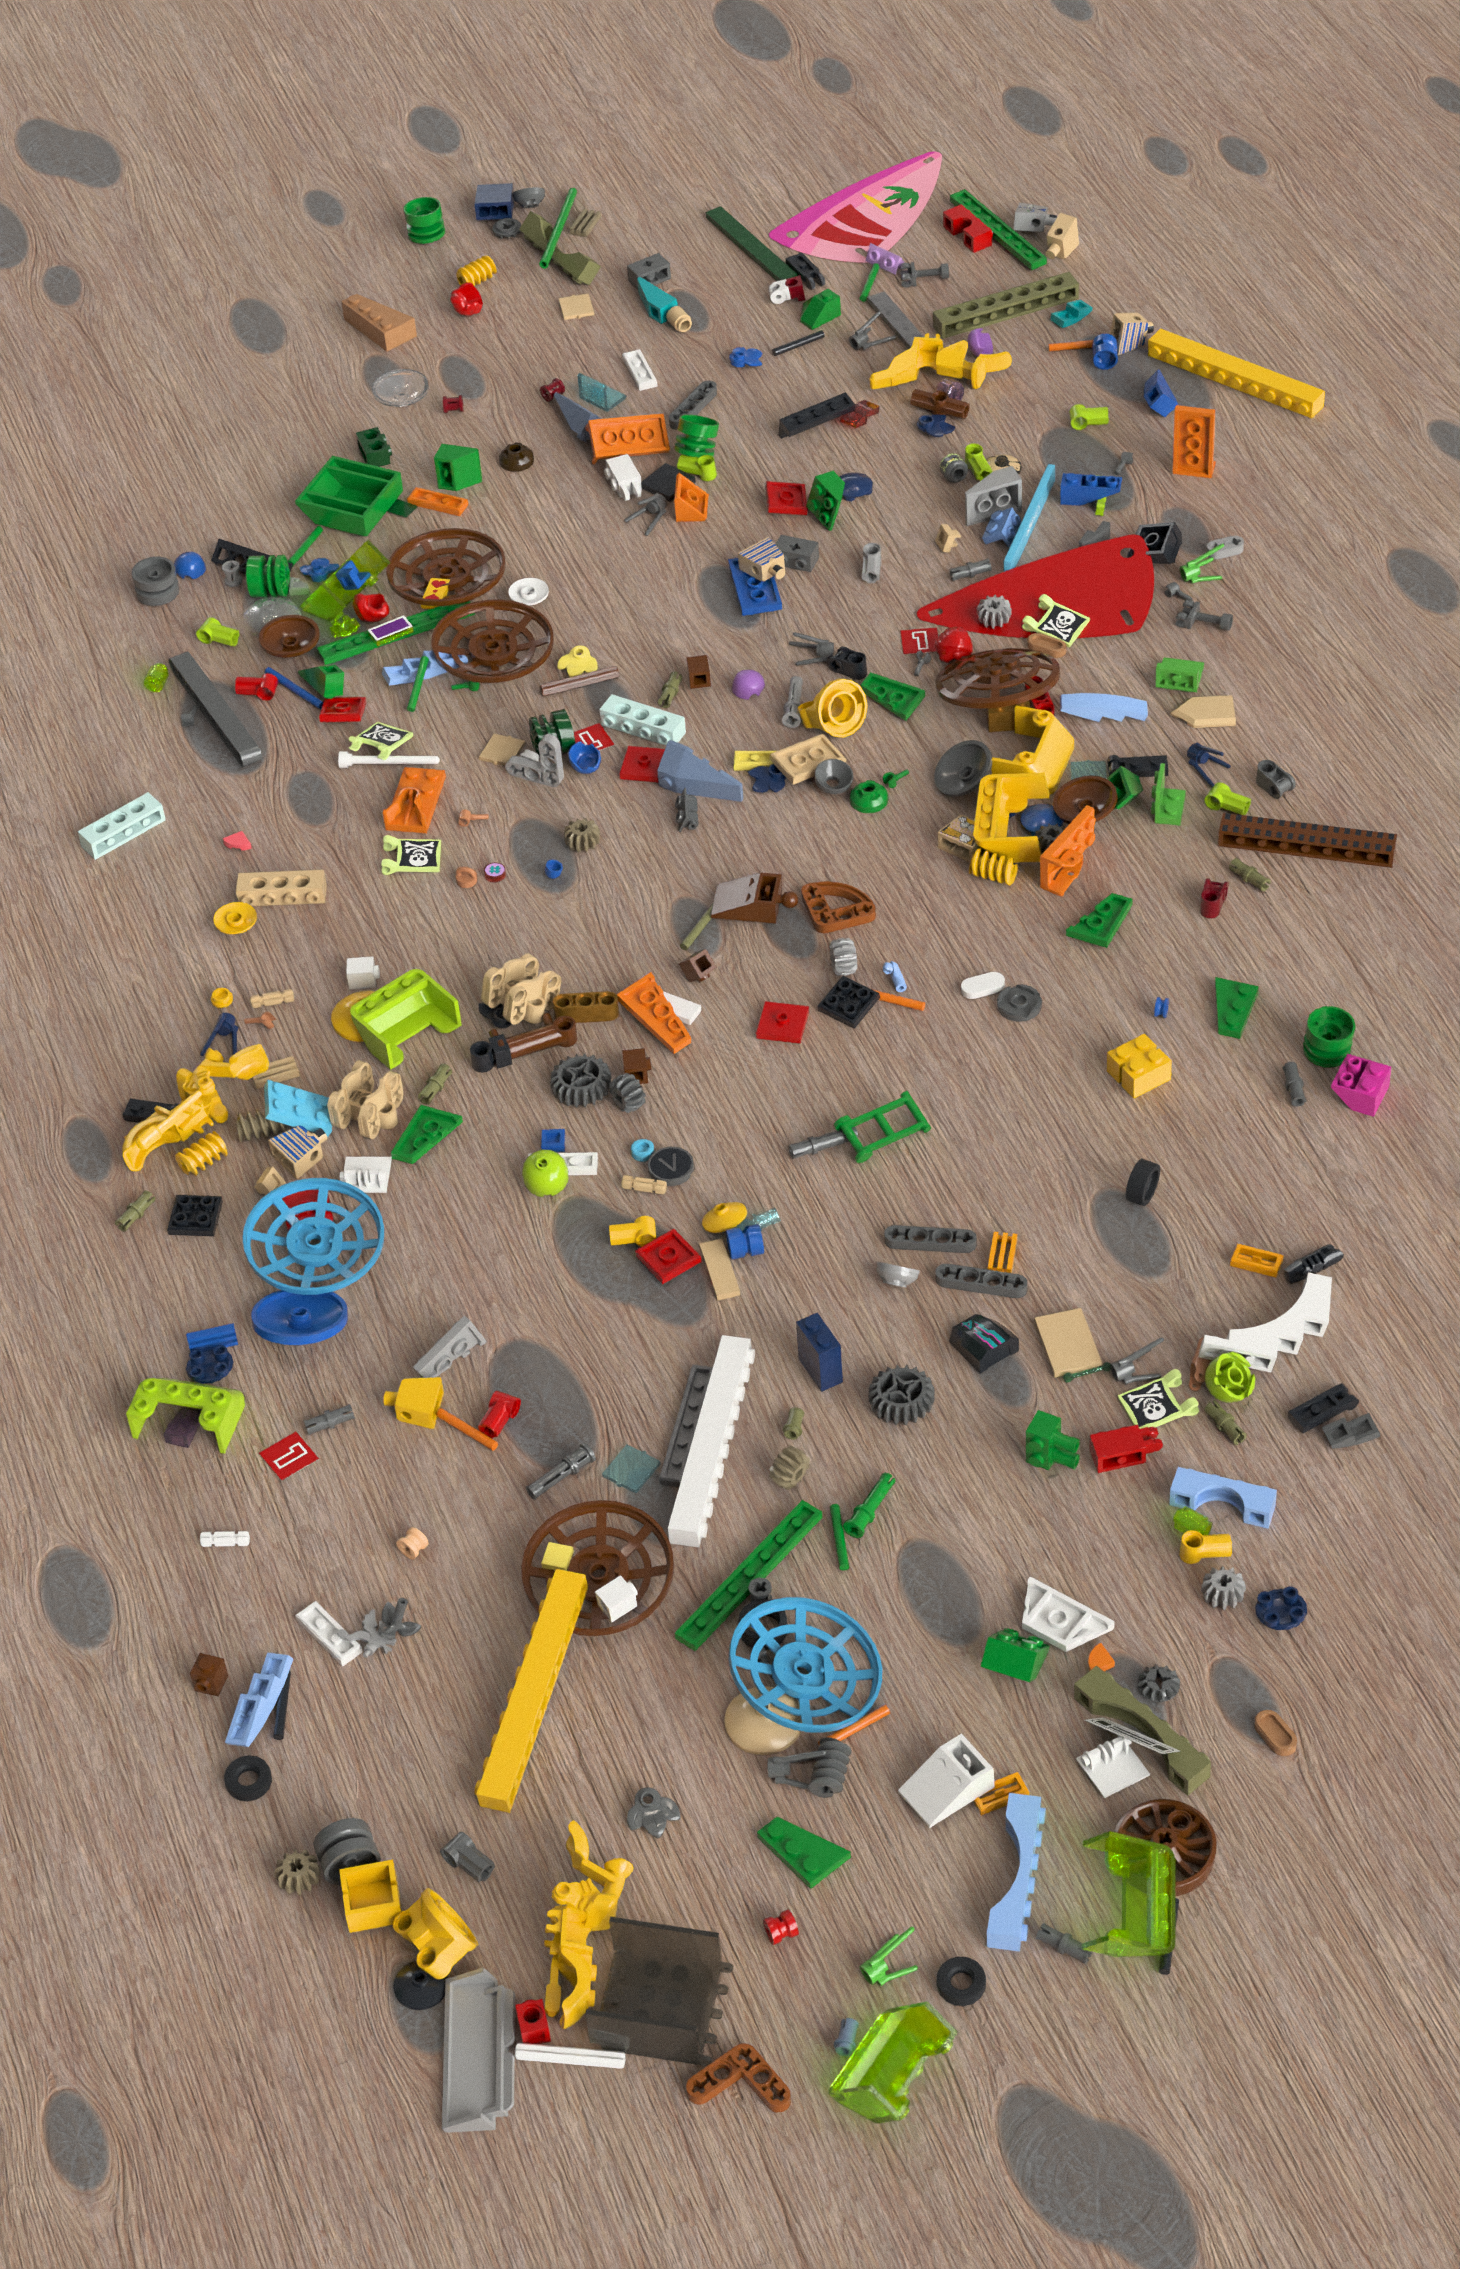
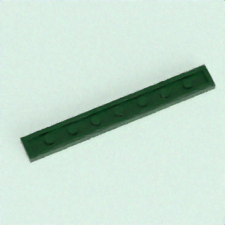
[705,206,798,281]

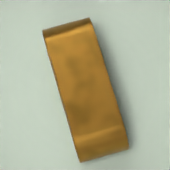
[553,991,619,1023]

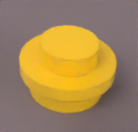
[211,988,233,1008]

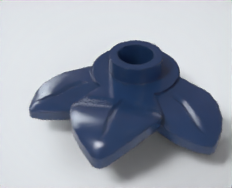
[917,415,955,437]
[748,764,786,793]

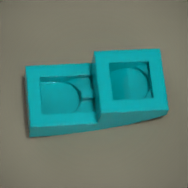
[1050,299,1093,328]

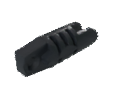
[1283,1244,1344,1284]

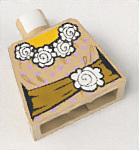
[938,815,982,862]

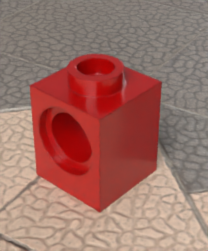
[515,1999,551,2044]

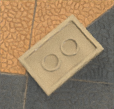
[770,734,846,785]
[1034,1308,1102,1378]

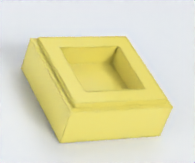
[541,1542,574,1571]

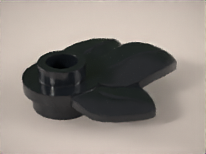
[478,1003,511,1028]

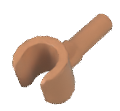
[458,809,489,826]
[244,1011,276,1029]

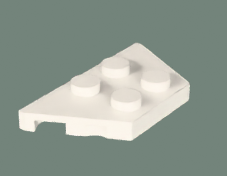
[1022,1577,1114,1652]

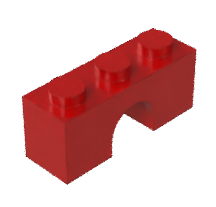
[943,204,993,253]

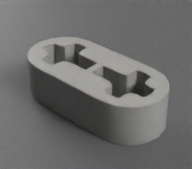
[1207,536,1244,560]

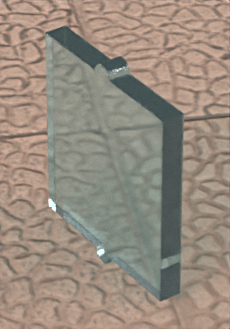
[1070,760,1107,780]
[602,1445,661,1493]

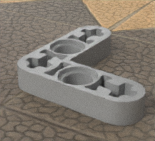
[505,734,564,787]

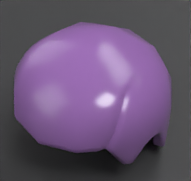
[967,328,993,357]
[732,670,765,700]

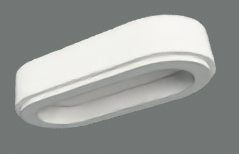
[961,972,1005,999]

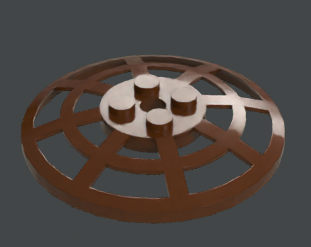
[386,528,506,606]
[431,599,554,683]
[935,648,1060,709]
[521,1500,674,1636]

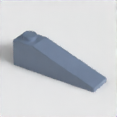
[554,392,601,442]
[657,740,743,802]

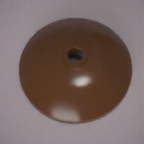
[259,615,320,658]
[1053,775,1118,824]

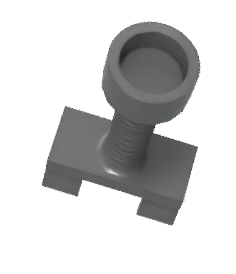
[900,262,949,288]
[1175,600,1233,631]

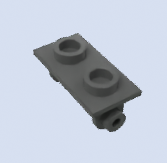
[675,788,699,832]

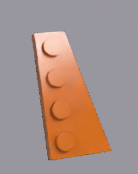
[617,972,691,1054]

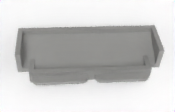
[442,1967,515,2133]

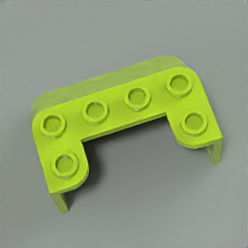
[350,969,462,1070]
[126,1378,245,1454]

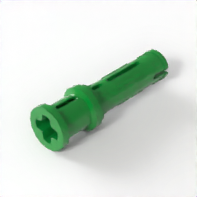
[843,1472,896,1538]

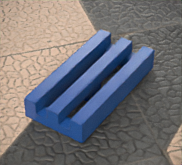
[186,1323,238,1352]

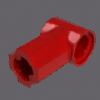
[235,673,278,701]
[478,1391,521,1439]

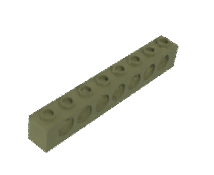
[933,272,1079,339]

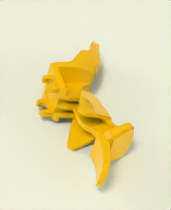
[869,333,1012,389]

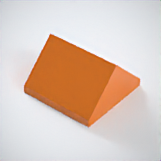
[674,473,709,522]

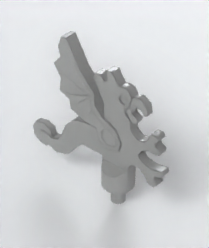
[337,1609,396,1658]

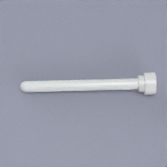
[339,751,440,768]

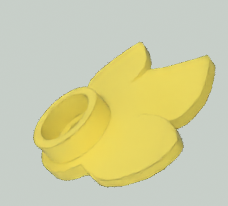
[557,645,598,677]

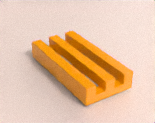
[987,1232,1017,1273]
[1230,1243,1284,1278]
[974,1772,1030,1816]

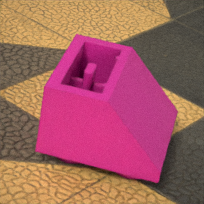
[1331,1054,1391,1117]

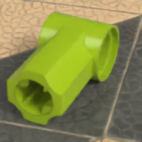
[1069,404,1109,430]
[965,443,992,481]
[677,454,717,481]
[196,617,240,647]
[1204,782,1251,815]

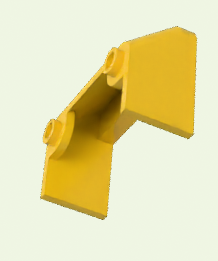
[991,705,1074,795]
[973,773,1050,863]

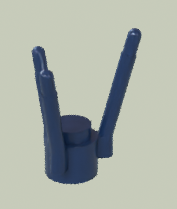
[1187,742,1231,788]
[200,1012,239,1056]

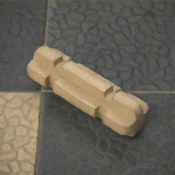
[250,989,294,1008]
[621,1175,667,1195]

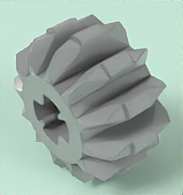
[977,595,1012,629]
[829,938,858,976]
[1201,1565,1246,1610]

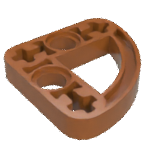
[801,881,876,934]

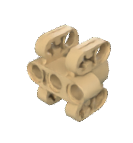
[481,953,561,1025]
[327,1060,403,1139]

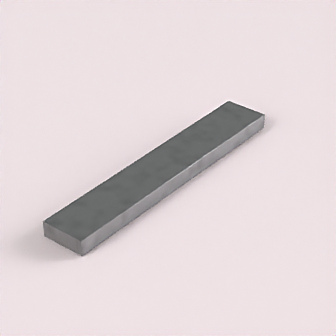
[868,291,924,349]
[659,1364,713,1487]

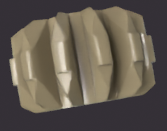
[564,818,600,853]
[769,1445,810,1490]
[274,1849,321,1896]

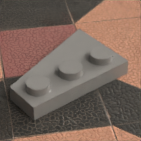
[413,1315,487,1378]

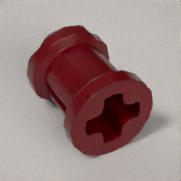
[540,378,565,402]
[443,395,464,413]

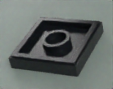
[641,463,696,502]

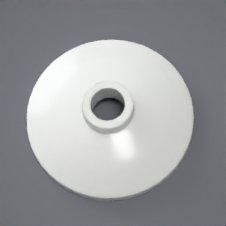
[508,578,549,606]

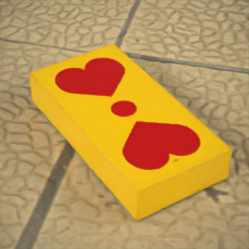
[421,578,450,609]

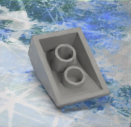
[965,466,1022,526]

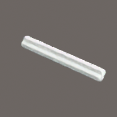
[515,2043,626,2068]

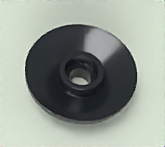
[394,1961,448,2010]

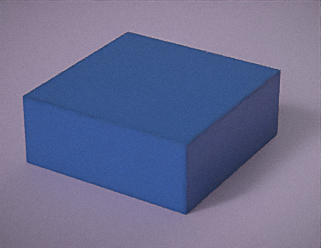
[541,1129,566,1152]

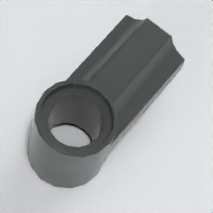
[440,1831,495,1882]

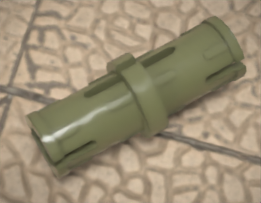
[658,671,683,708]
[1229,858,1271,891]
[418,1064,453,1105]
[115,1190,156,1232]
[1204,1400,1247,1445]

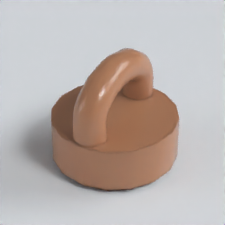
[455,867,478,888]

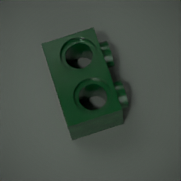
[356,427,392,467]

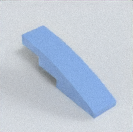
[382,650,468,686]
[1060,693,1148,722]
[225,1653,293,1747]

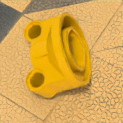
[798,678,868,737]
[393,1888,479,1980]

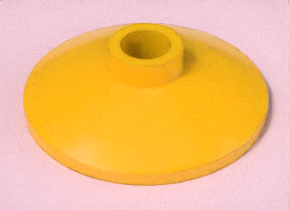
[213,902,257,934]
[702,1202,747,1233]

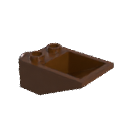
[711,872,798,924]

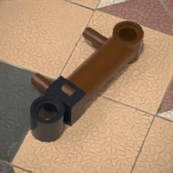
[470,1013,578,1073]

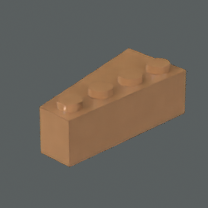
[341,294,417,352]

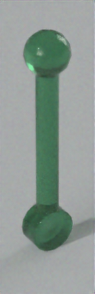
[1063,1362,1111,1383]

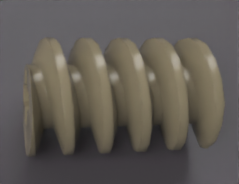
[236,1110,285,1143]

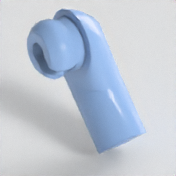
[883,961,907,992]

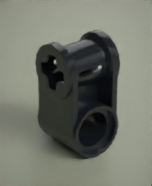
[827,646,867,680]

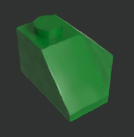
[800,288,841,330]
[1107,766,1143,809]

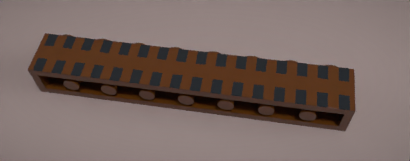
[1218,813,1397,868]

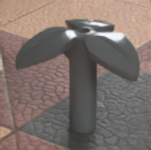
[378,1598,421,1639]

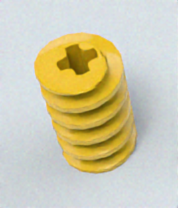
[456,255,497,286]
[969,849,1018,886]
[175,1131,228,1176]

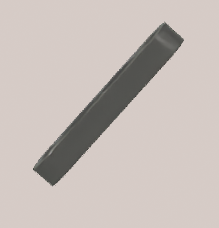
[669,380,717,430]
[884,1225,977,1253]
[935,1264,1027,1298]

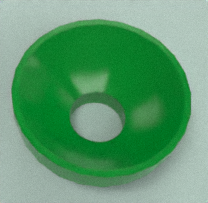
[850,780,889,813]

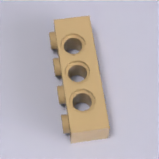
[236,870,327,906]

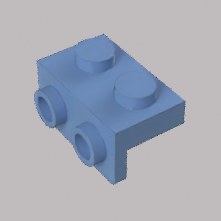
[982,507,1021,547]

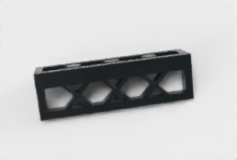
[778,392,856,439]
[211,539,293,573]

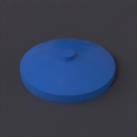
[251,1287,348,1345]

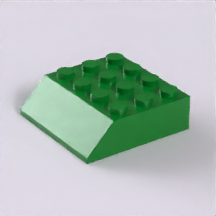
[295,455,403,537]

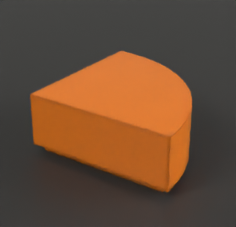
[1088,1643,1115,1671]

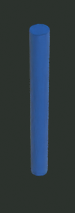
[265,667,323,710]

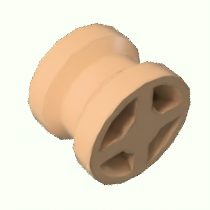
[396,1527,429,1560]

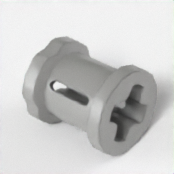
[222,560,242,587]

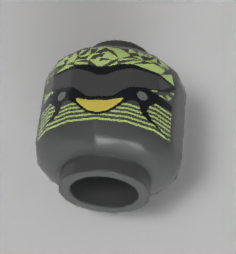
[940,453,968,483]

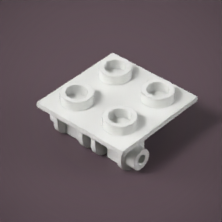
[340,1157,392,1193]
[1076,1735,1150,1798]

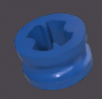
[1154,997,1169,1018]

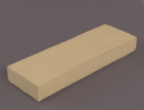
[699,1238,740,1301]

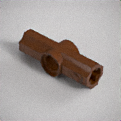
[910,389,970,419]

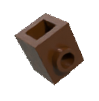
[686,655,711,689]
[678,949,717,983]
[622,1048,652,1084]
[190,1653,228,1697]

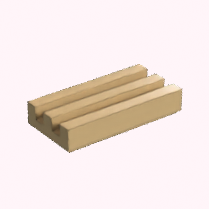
[252,1056,300,1089]

